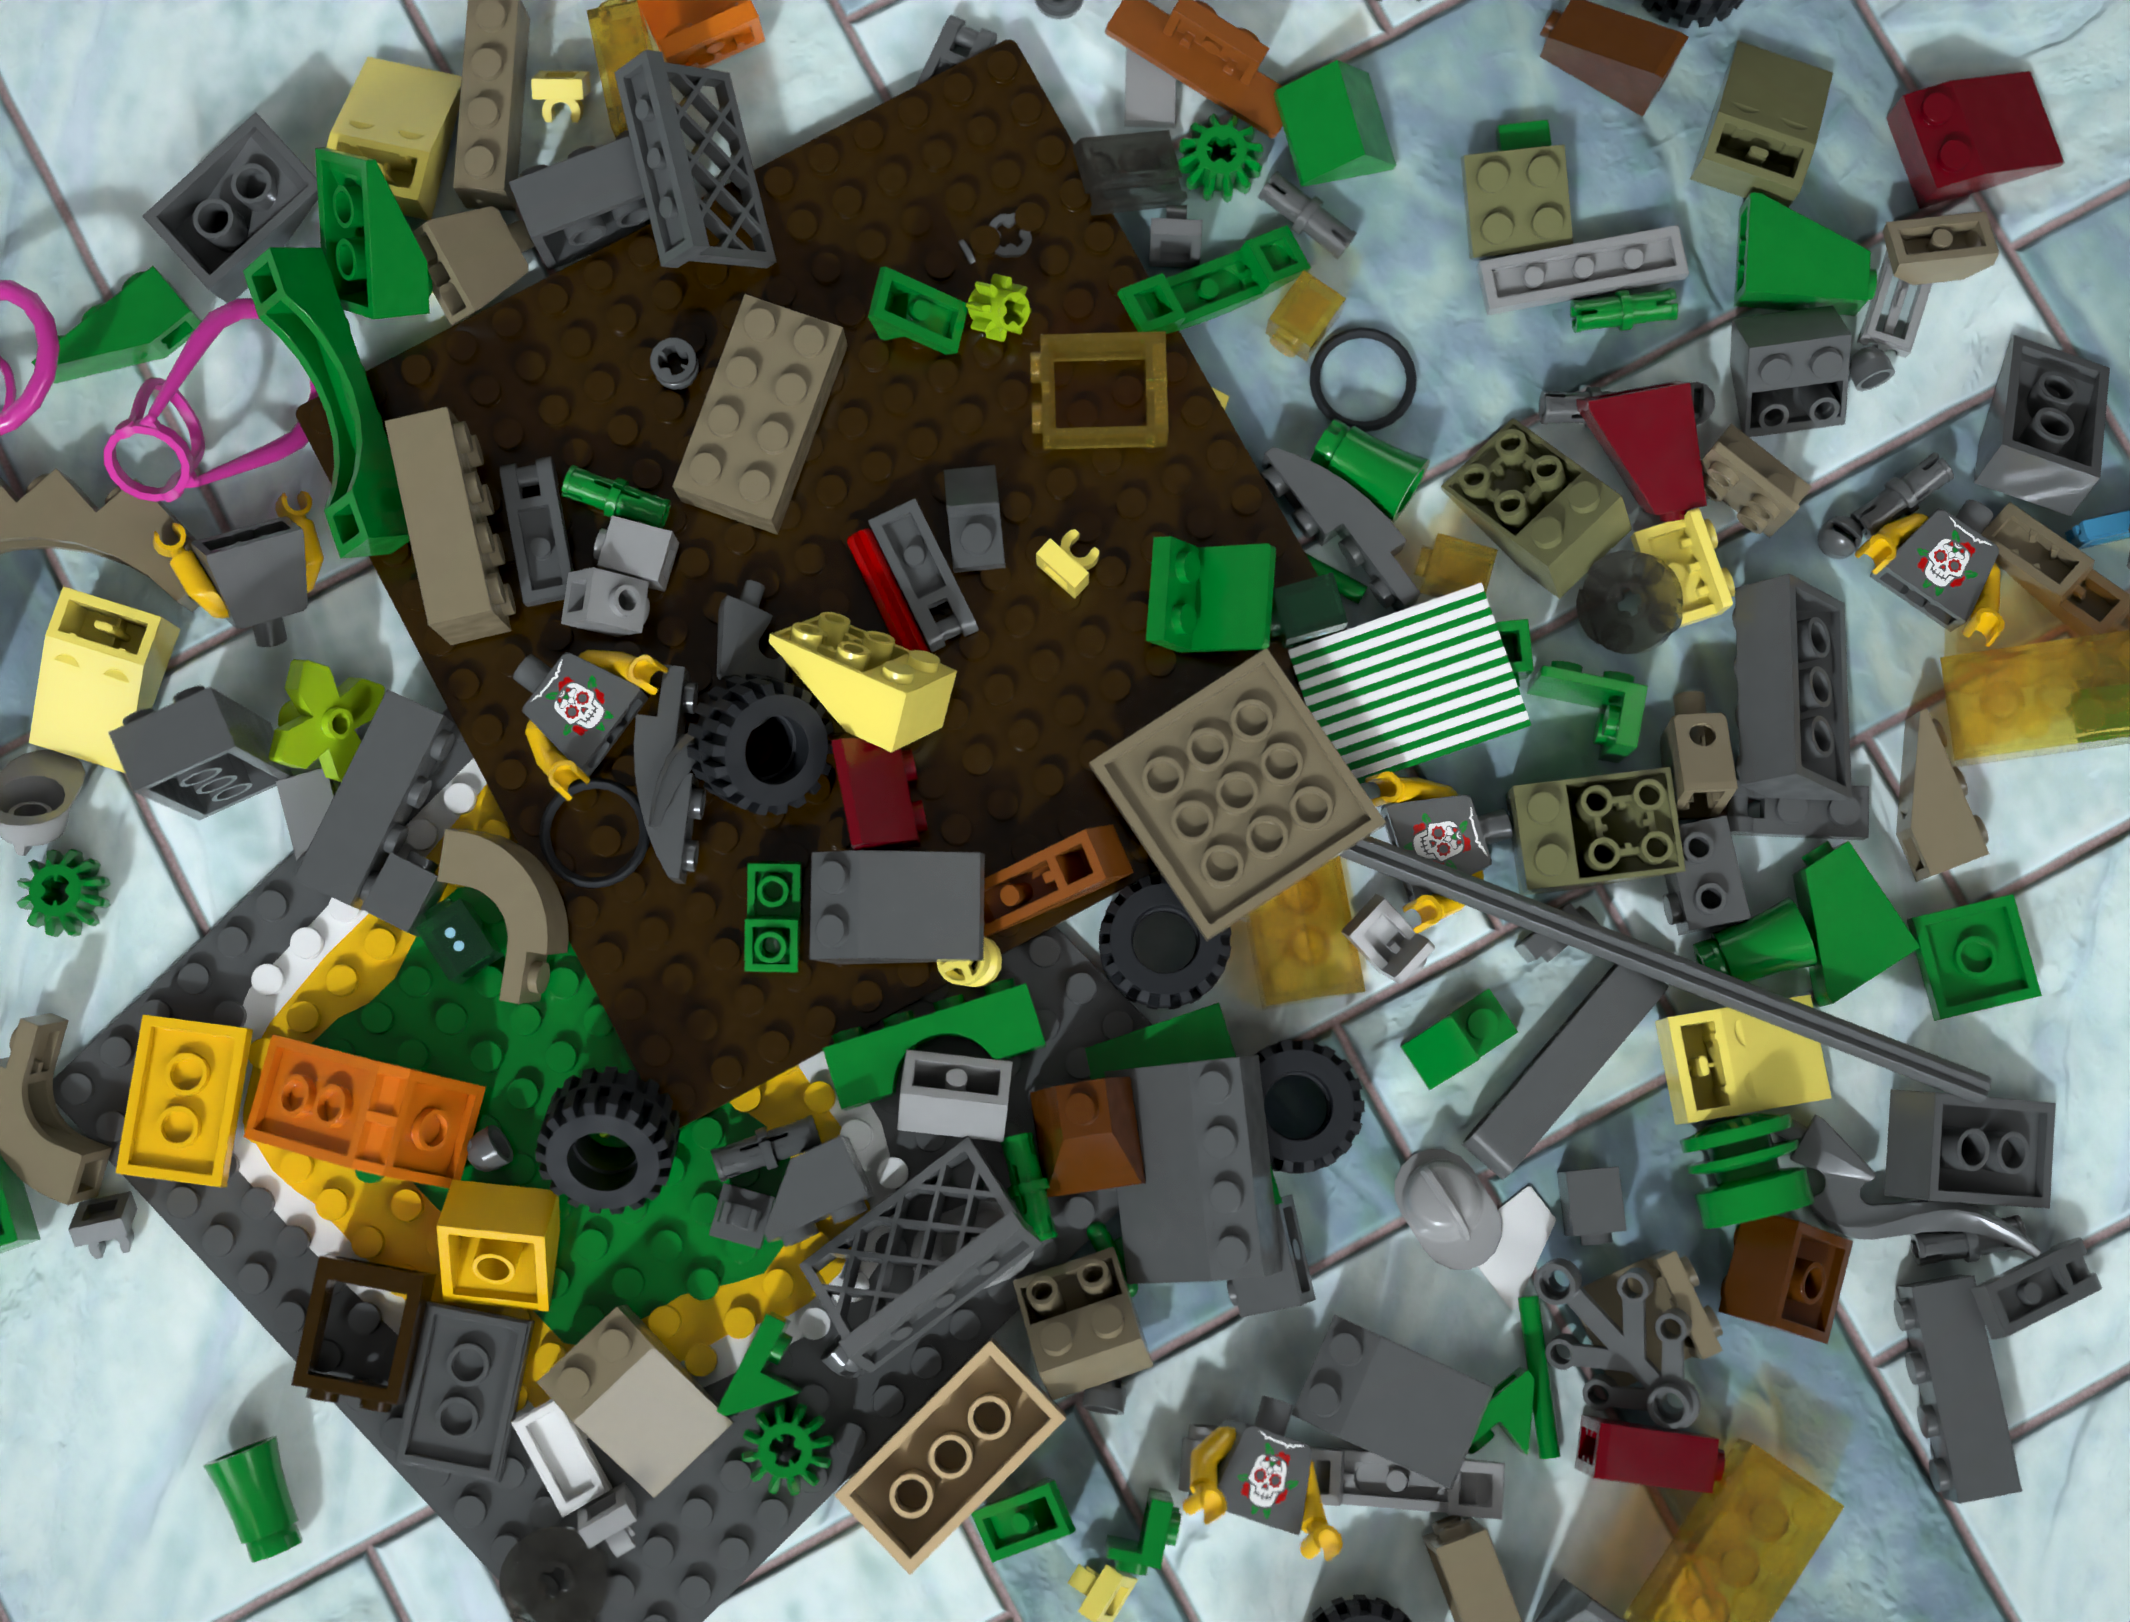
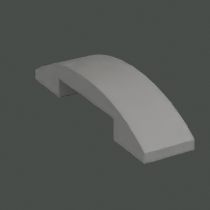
[1311,1447,1505,1520]

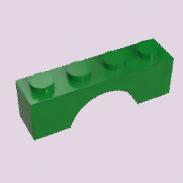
[823,978,1046,1111]

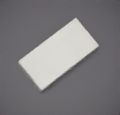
[511,1399,613,1518]

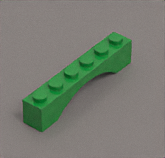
[243,247,410,559]

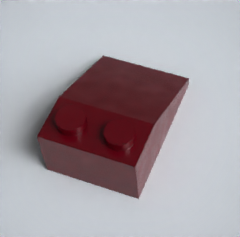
[1886,71,2064,209]

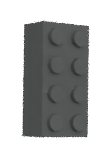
[108,686,293,820]

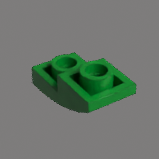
[744,861,802,972]

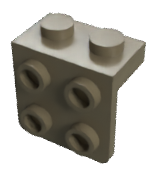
[1579,1249,1723,1386]

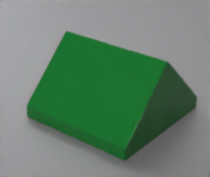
[1273,60,1396,187]

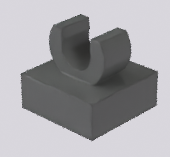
[1149,205,1202,268]
[709,1183,776,1249]
[68,1191,137,1259]

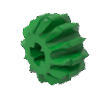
[1178,113,1263,203]
[16,849,111,937]
[741,1401,834,1495]

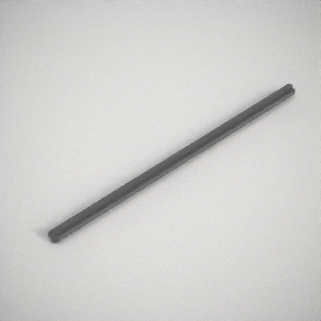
[1339,836,1991,1103]

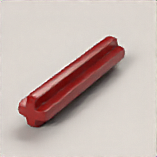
[847,528,930,652]

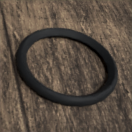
[1309,327,1417,432]
[539,778,650,888]

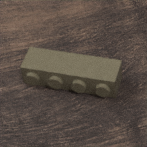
[453,0,530,211]

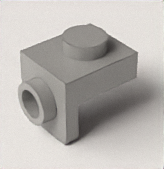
[1341,894,1435,984]

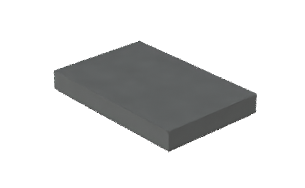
[393,1301,535,1483]

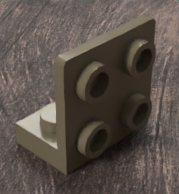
[1701,423,1812,538]

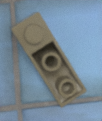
[1896,709,1989,882]

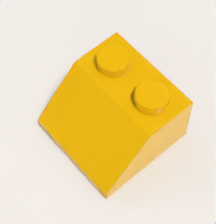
[437,1180,560,1312]

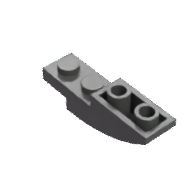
[1261,447,1421,612]
[634,665,706,884]

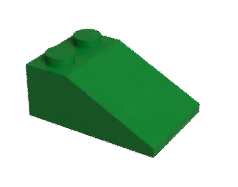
[315,147,433,319]

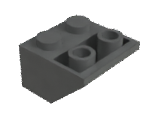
[1730,305,1852,437]
[763,1135,875,1247]

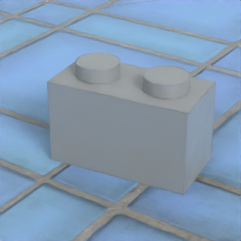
[897,1050,1013,1142]

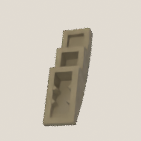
[1981,502,2130,674]

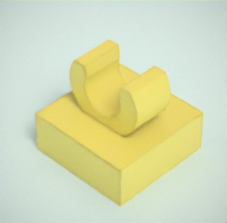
[531,71,591,123]
[1036,529,1099,599]
[1068,1564,1138,1622]

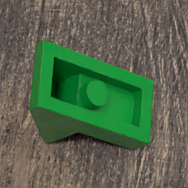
[868,266,968,355]
[1400,988,1518,1090]
[716,1311,803,1417]
[1468,1367,1535,1455]
[971,1477,1077,1563]

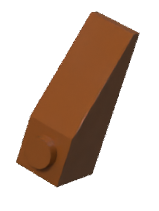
[984,824,1134,937]

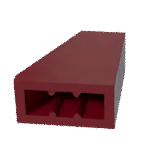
[1576,381,1707,522]
[1574,1415,1725,1494]

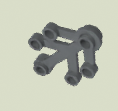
[1534,1258,1701,1430]

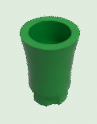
[1310,419,1430,522]
[1693,897,1817,982]
[203,1436,303,1563]

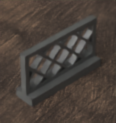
[614,49,777,268]
[799,1137,1043,1373]

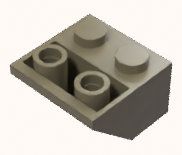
[1013,1247,1154,1401]

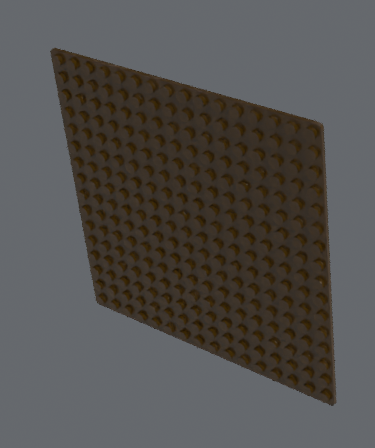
[296,39,1348,1129]

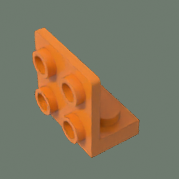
[636,0,765,68]

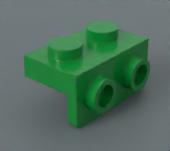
[1105,1488,1181,1575]

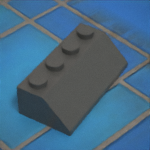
[1732,574,1852,801]

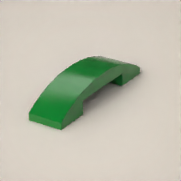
[1117,225,1311,338]

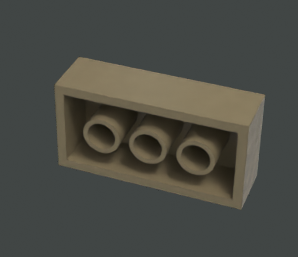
[672,294,848,535]
[385,407,516,645]

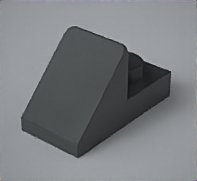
[944,465,1005,573]

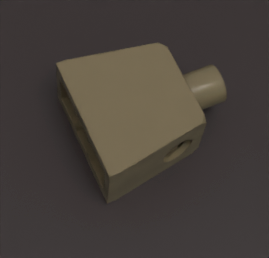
[412,206,534,326]
[1660,691,1738,820]

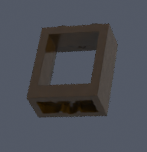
[291,1255,436,1413]

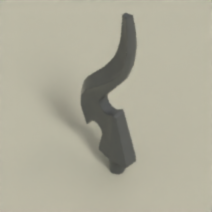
[648,580,789,829]
[1774,1114,2042,1259]

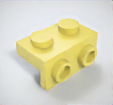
[1630,508,1735,633]

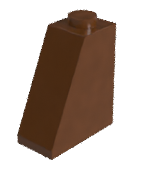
[1540,0,1689,117]

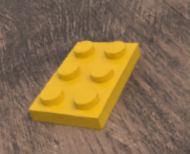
[115,1015,253,1187]

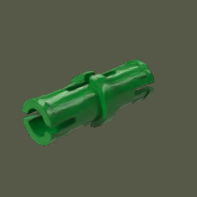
[1570,288,1678,333]
[561,465,671,529]
[1000,1132,1058,1241]

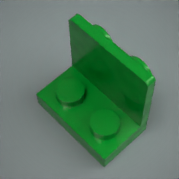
[1146,536,1276,653]
[1527,661,1648,764]

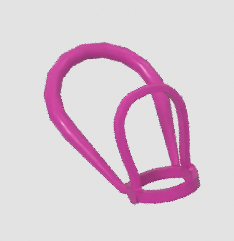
[0,280,60,436]
[104,298,319,502]

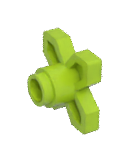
[269,659,385,782]

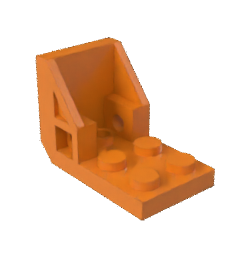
[244,1034,486,1189]

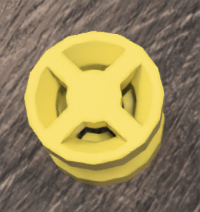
[937,936,1002,988]

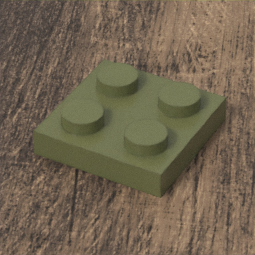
[1461,144,1573,259]

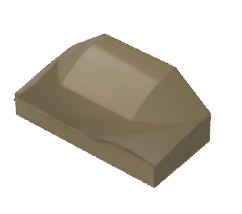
[1883,211,1999,285]

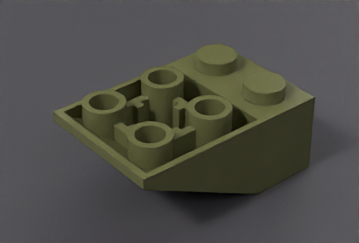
[1690,41,1833,208]
[1441,418,1632,599]
[1505,767,1686,896]

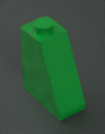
[1734,192,1877,316]
[1792,841,1920,1007]

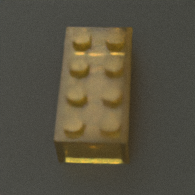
[1940,630,2130,767]
[1622,1438,1845,1622]

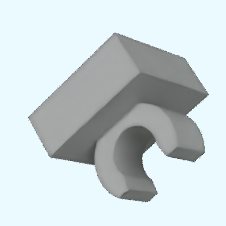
[577,1482,637,1557]

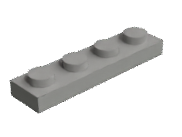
[1477,225,1689,315]

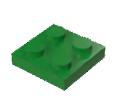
[1907,894,2042,1021]

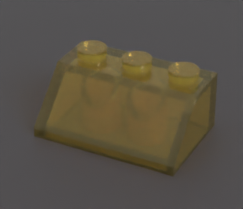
[1245,856,1366,1010]

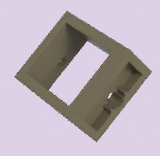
[1422,1515,1522,1622]

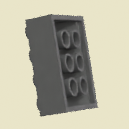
[1104,1055,1283,1284]

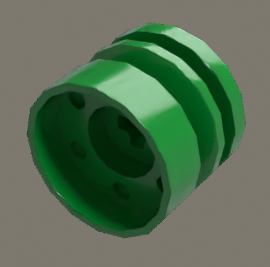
[1680,1112,1815,1229]

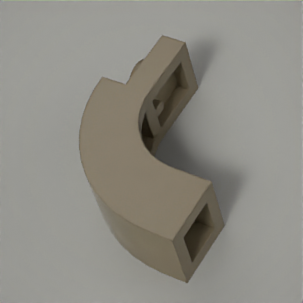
[437,829,569,1004]
[0,1013,112,1205]

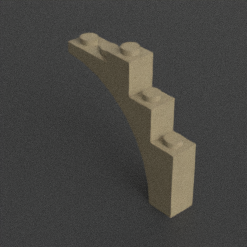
[0,468,200,612]

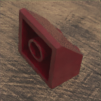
[831,738,928,851]

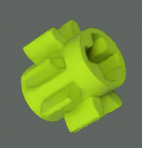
[966,274,1032,342]

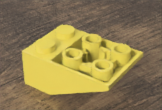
[326,57,462,220]
[29,586,180,773]
[768,612,957,752]
[1655,995,1832,1125]

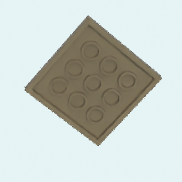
[1089,649,1386,942]

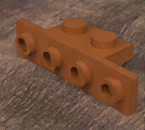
[1105,0,1283,139]

